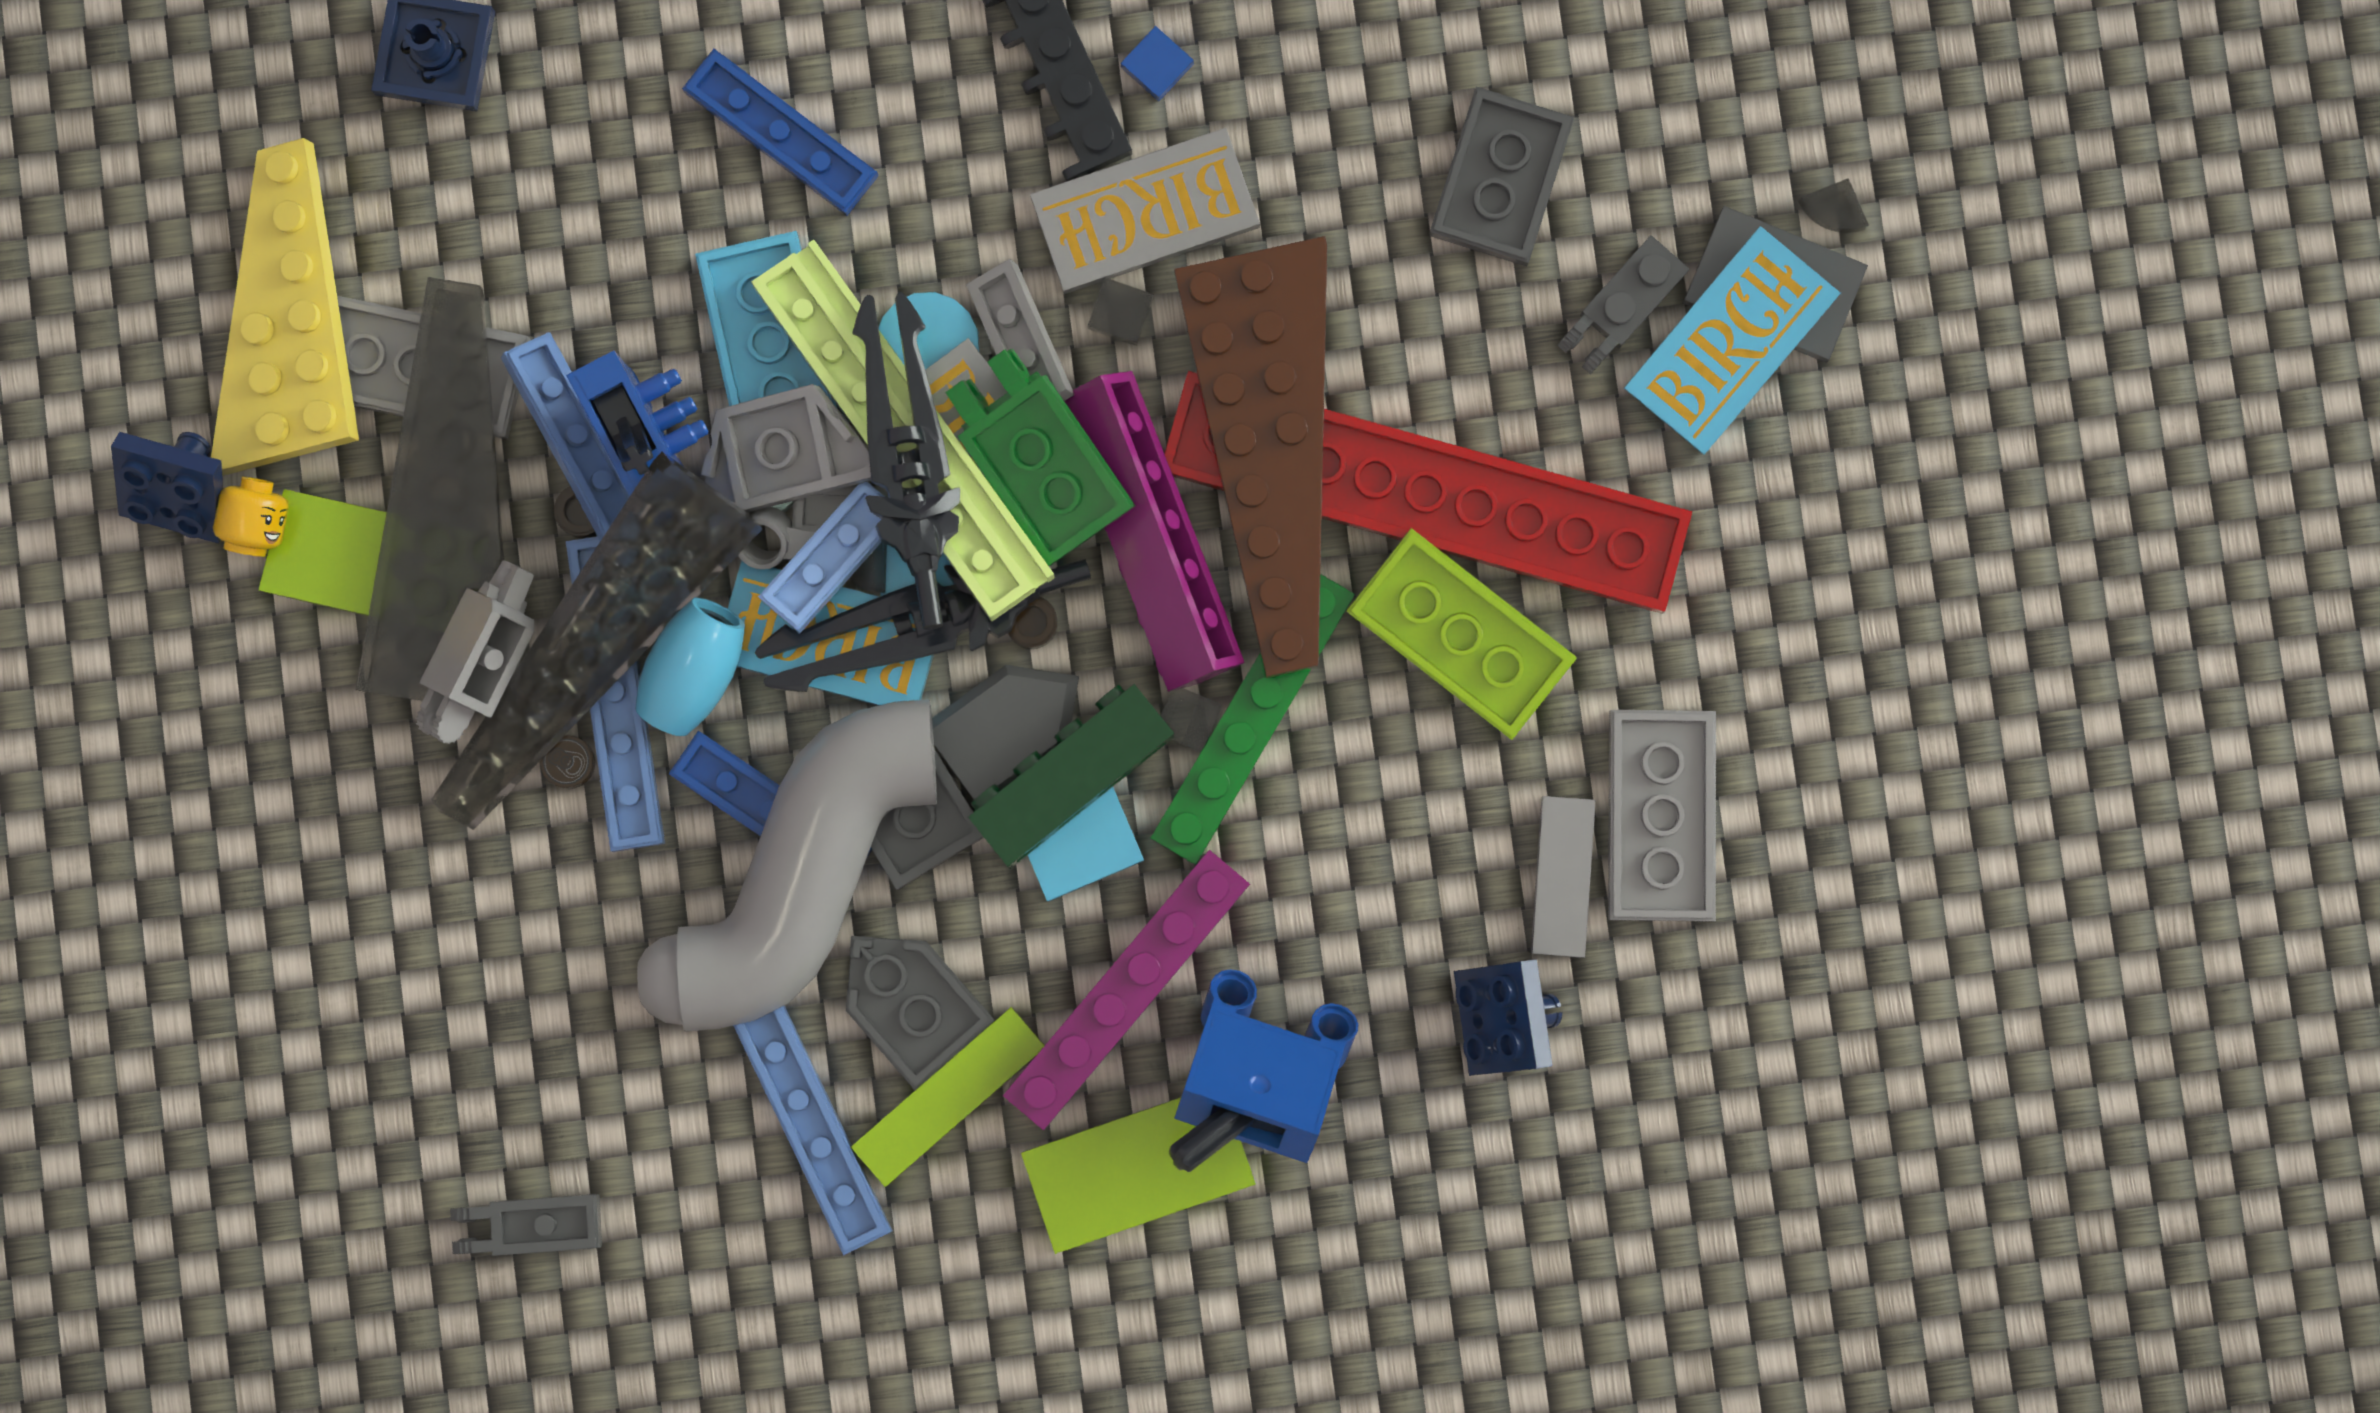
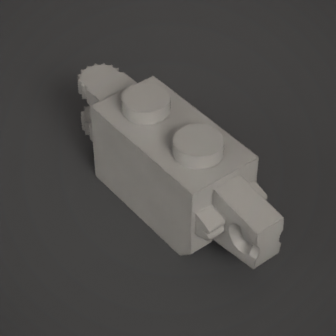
[416,560,534,744]

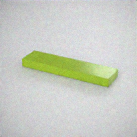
[851,1007,1045,1187]

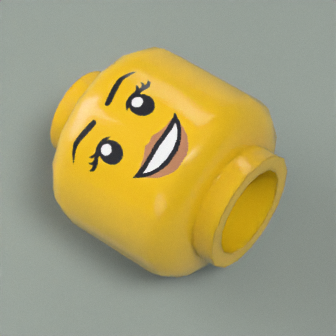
[213,477,289,557]

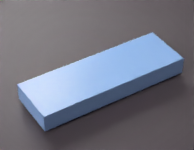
[758,482,885,634]

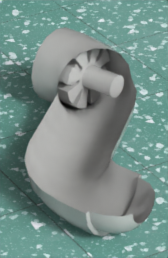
[637,699,937,1031]

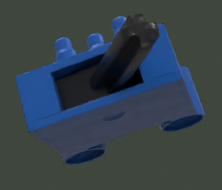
[566,350,709,524]
[1169,969,1358,1172]

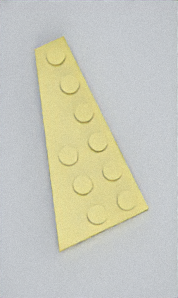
[211,138,359,476]

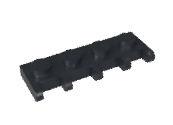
[982,0,1132,182]

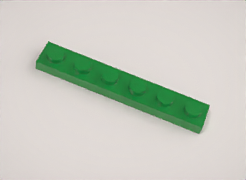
[1150,574,1355,866]

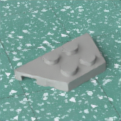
[692,384,871,520]

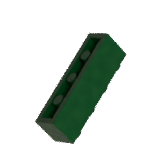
[968,684,1174,869]

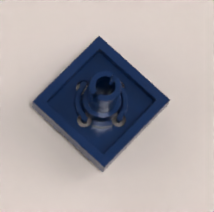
[371,0,495,112]
[111,431,223,544]
[1454,959,1562,1076]

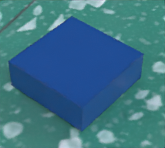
[1121,26,1194,102]

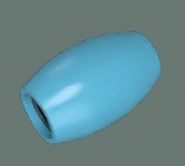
[635,598,745,736]

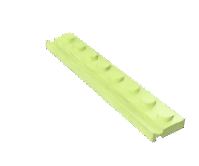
[751,240,1055,621]

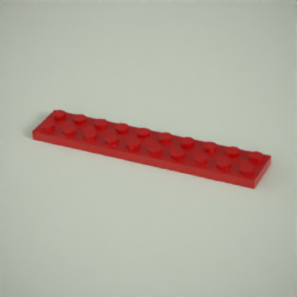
[1164,371,1693,614]

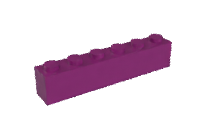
[1064,371,1245,692]
[1003,850,1250,1130]

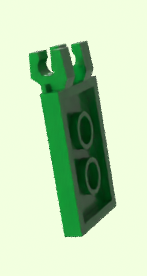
[945,349,1136,566]

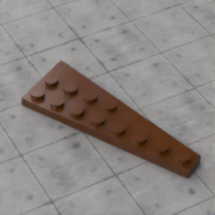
[1174,236,1327,678]

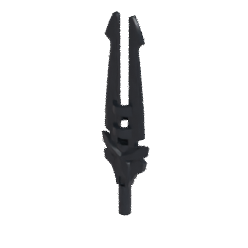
[852,292,960,630]
[755,559,1091,692]

